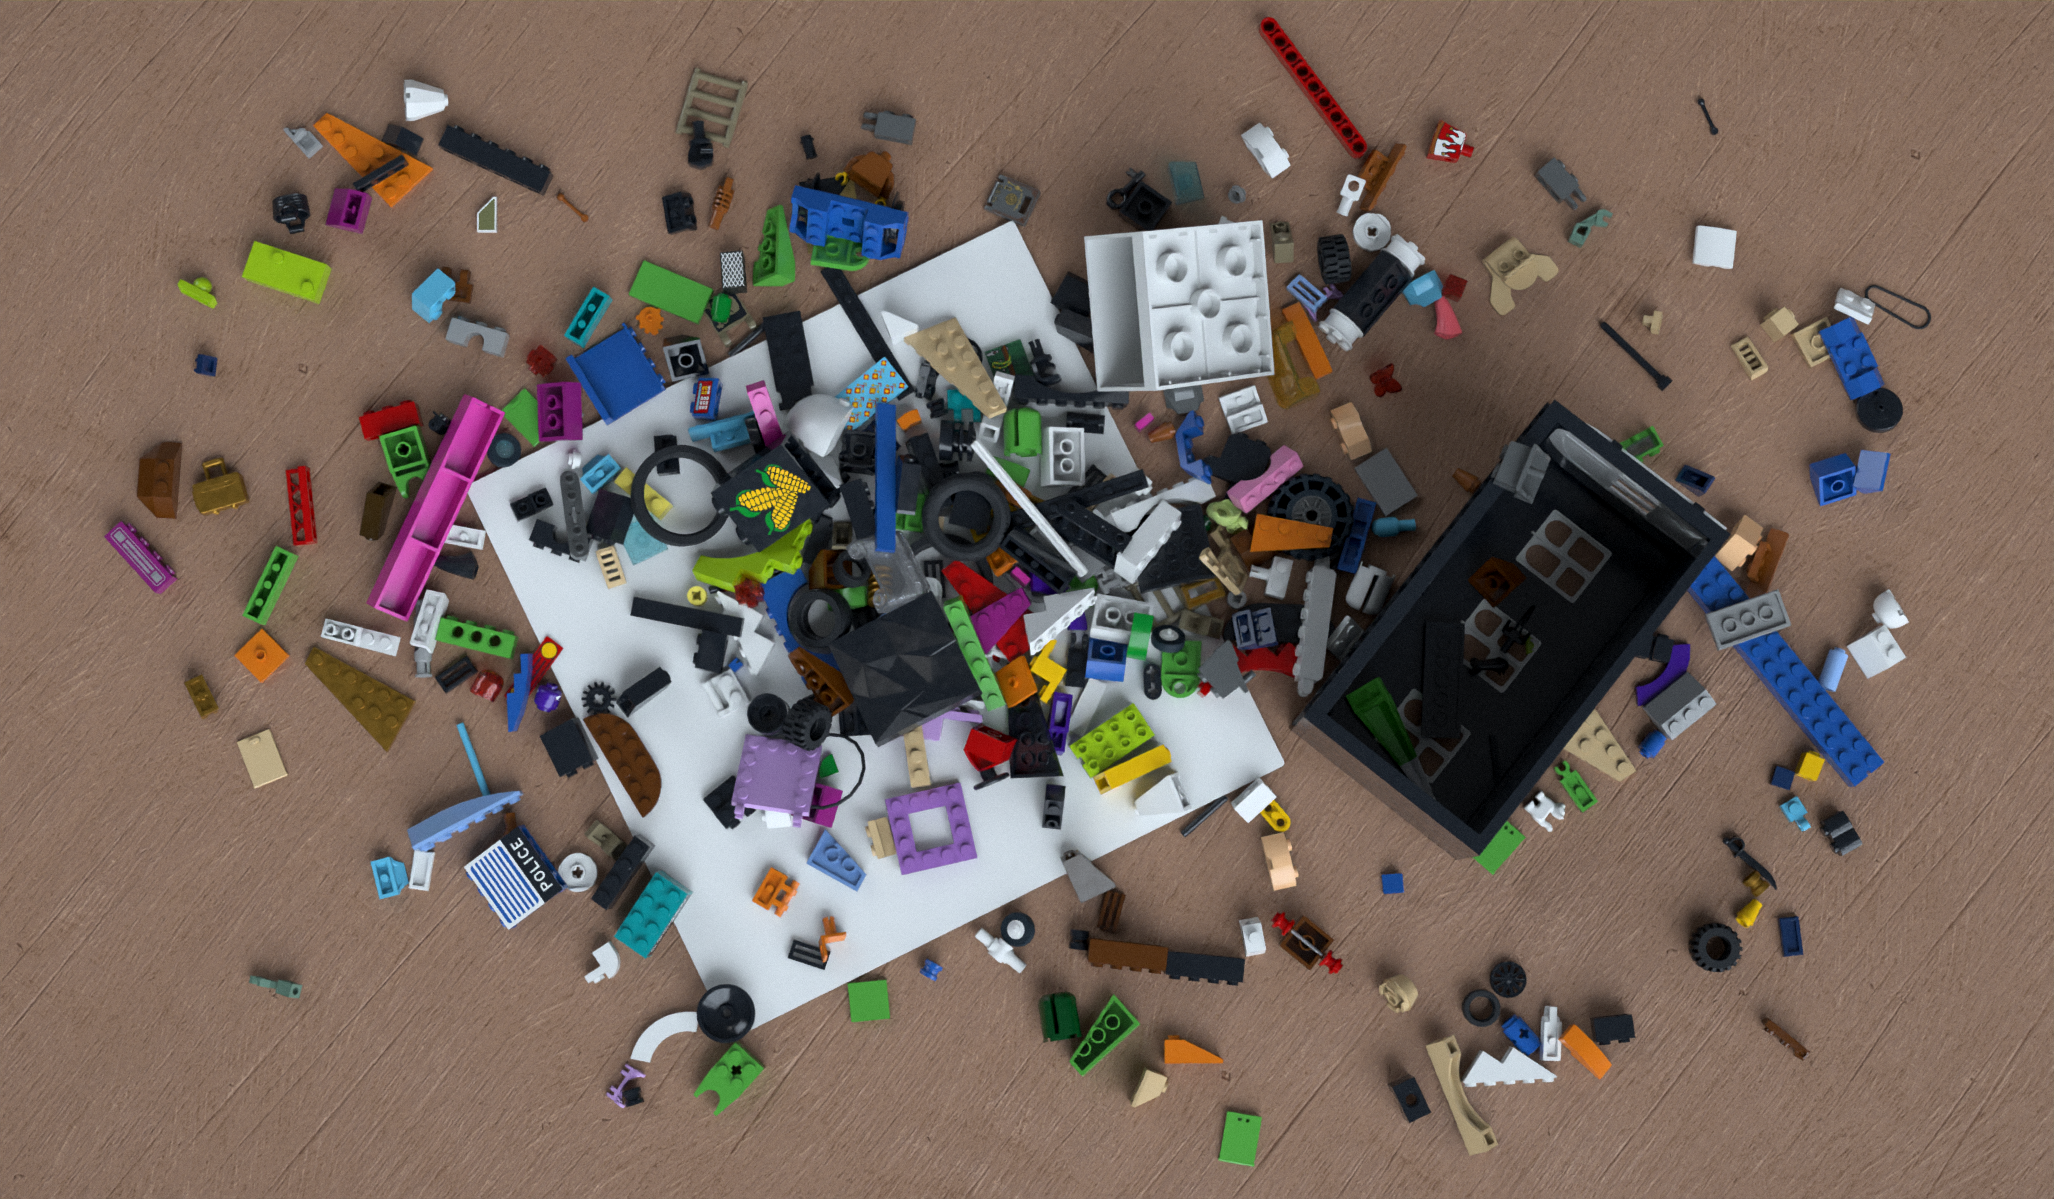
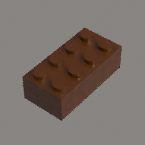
[1087,938,1168,974]

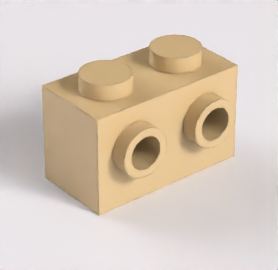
[1760,306,1799,343]

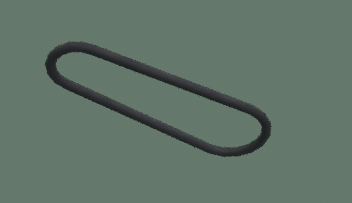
[1865,285,1931,329]

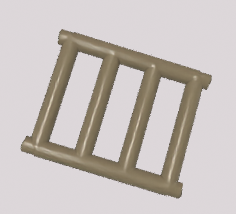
[675,68,748,148]
[1125,581,1206,633]

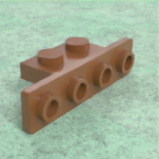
[1354,144,1407,211]
[1746,528,1789,599]

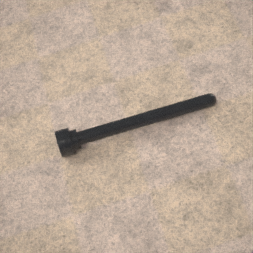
[1600,322,1673,391]

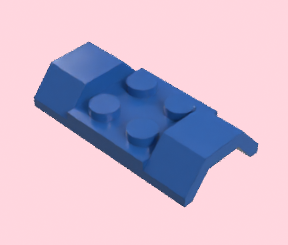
[1818,316,1885,400]

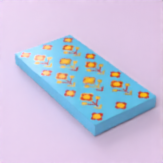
[835,357,909,430]

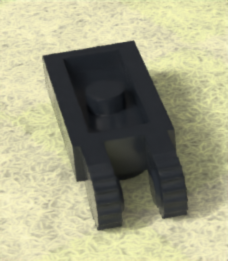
[1065,633,1088,688]

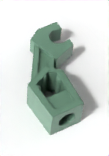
[1567,209,1613,248]
[249,975,303,998]

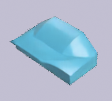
[1402,270,1444,307]
[580,454,622,494]
[371,857,409,899]

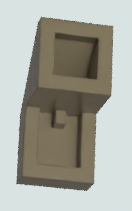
[1178,610,1224,639]
[584,820,628,861]

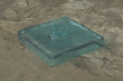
[623,514,668,565]

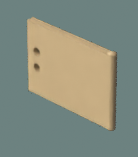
[237,729,288,788]

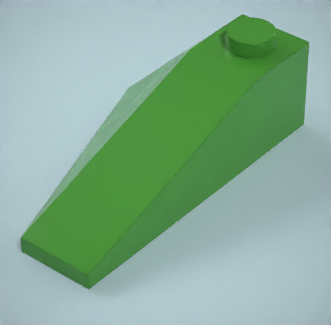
[753,205,795,286]

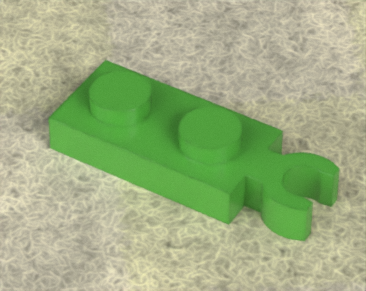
[1554,761,1598,813]

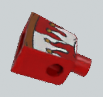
[1426,120,1474,163]

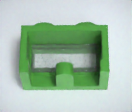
[1620,426,1664,462]

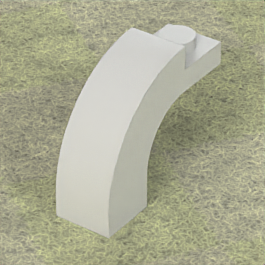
[978,371,1015,443]

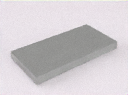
[1704,589,1792,651]

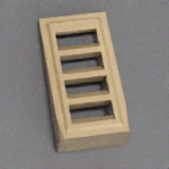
[1731,336,1768,380]
[595,546,627,589]

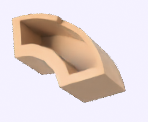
[1330,402,1372,460]
[1261,832,1298,891]

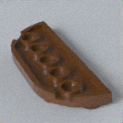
[583,713,662,818]

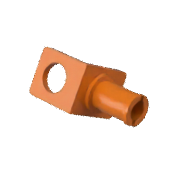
[818,916,847,962]

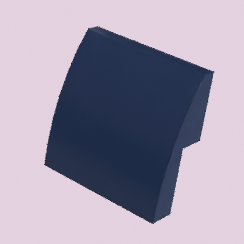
[1232,608,1278,650]

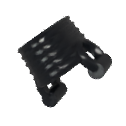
[272,193,311,234]

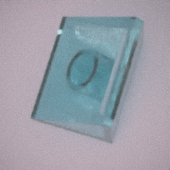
[1167,162,1205,205]

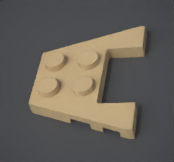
[1199,524,1248,596]

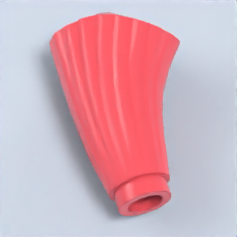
[1434,296,1462,340]

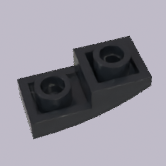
[510,487,554,522]

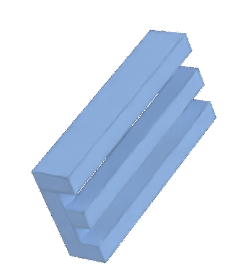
[1286,274,1327,313]

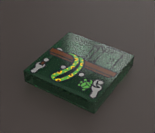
[984,339,1033,377]

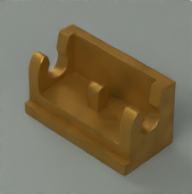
[184,674,219,720]

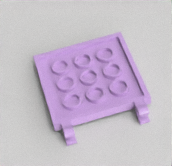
[731,734,822,828]

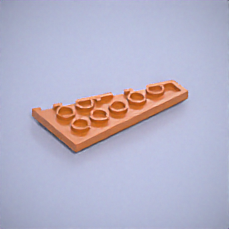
[313,113,433,208]

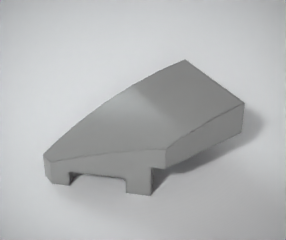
[283,128,323,159]

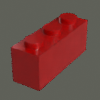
[359,400,424,441]

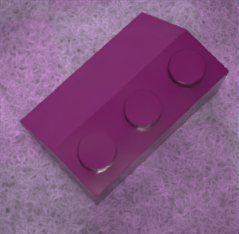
[537,382,583,442]

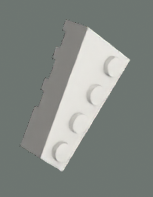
[1114,500,1181,584]

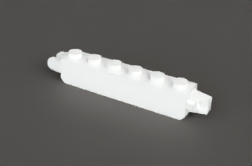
[1293,556,1336,697]

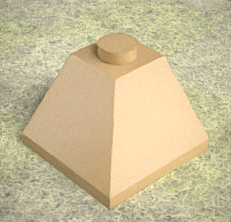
[1130,1067,1169,1107]

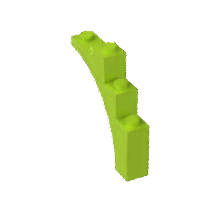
[692,519,813,593]

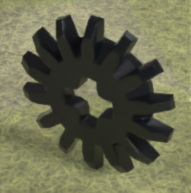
[581,682,616,715]

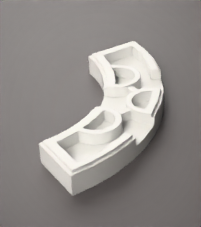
[631,1011,698,1063]

